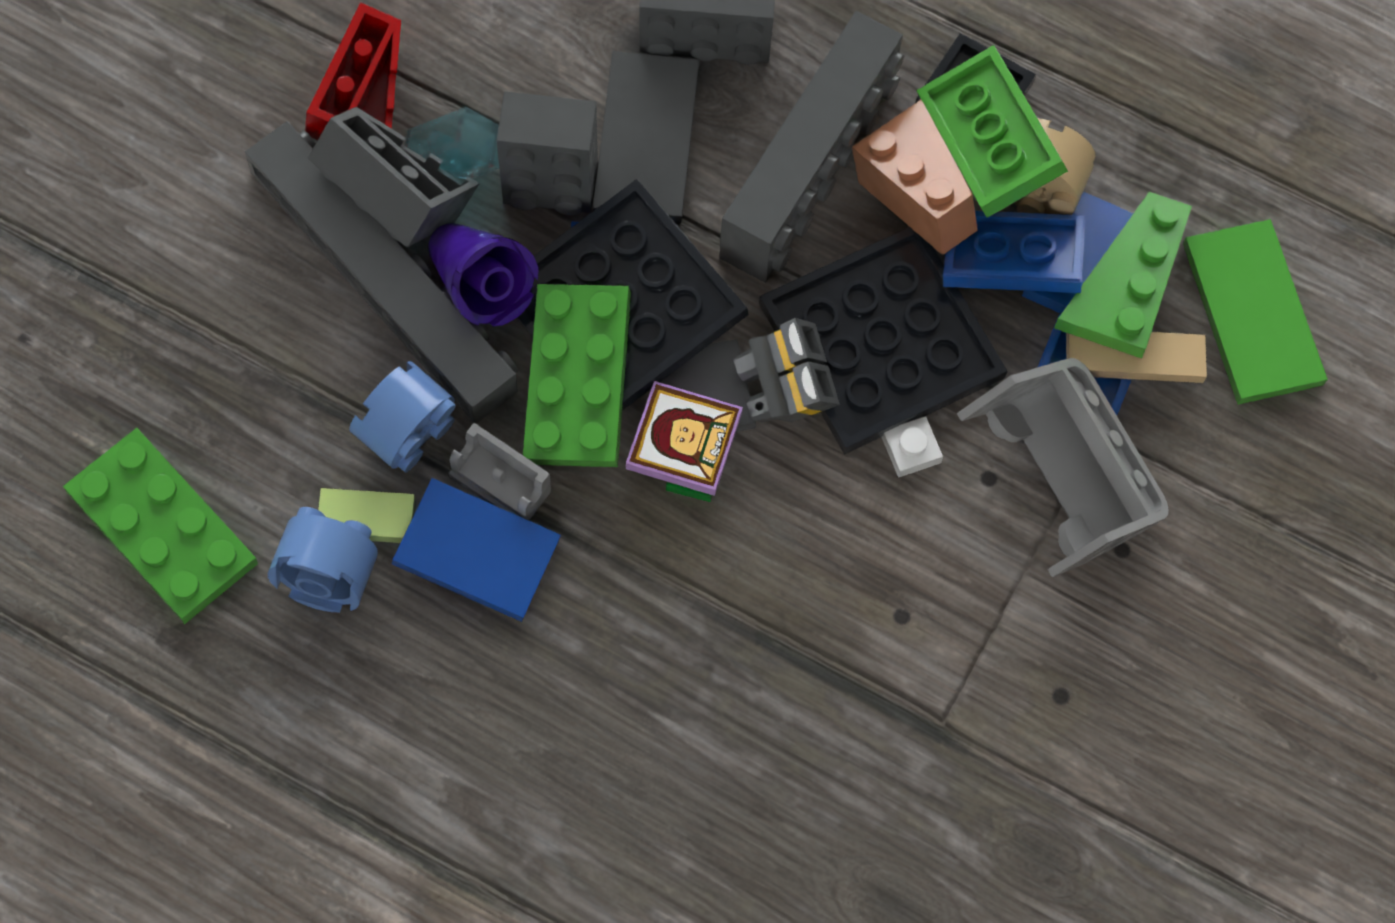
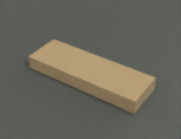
[1066,332,1207,383]

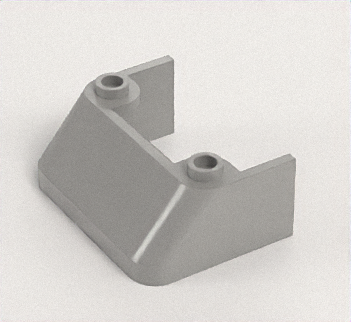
[957,358,1169,577]

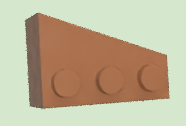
[852,99,978,255]

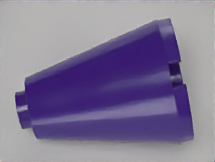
[428,223,539,326]

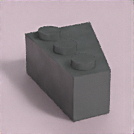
[308,107,480,248]

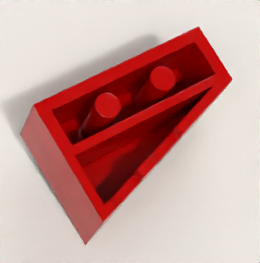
[305,2,401,140]

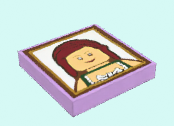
[626,381,743,496]

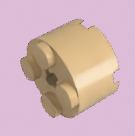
[1014,118,1096,215]

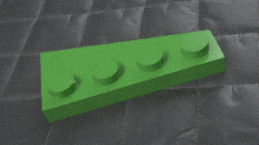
[1054,192,1192,359]

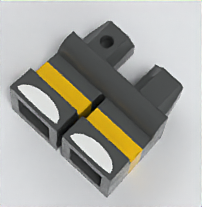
[734,318,840,422]

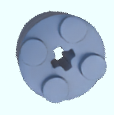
[349,361,456,473]
[267,507,378,612]

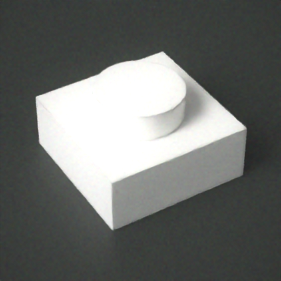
[882,416,943,478]

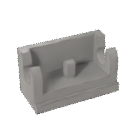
[448,423,551,520]

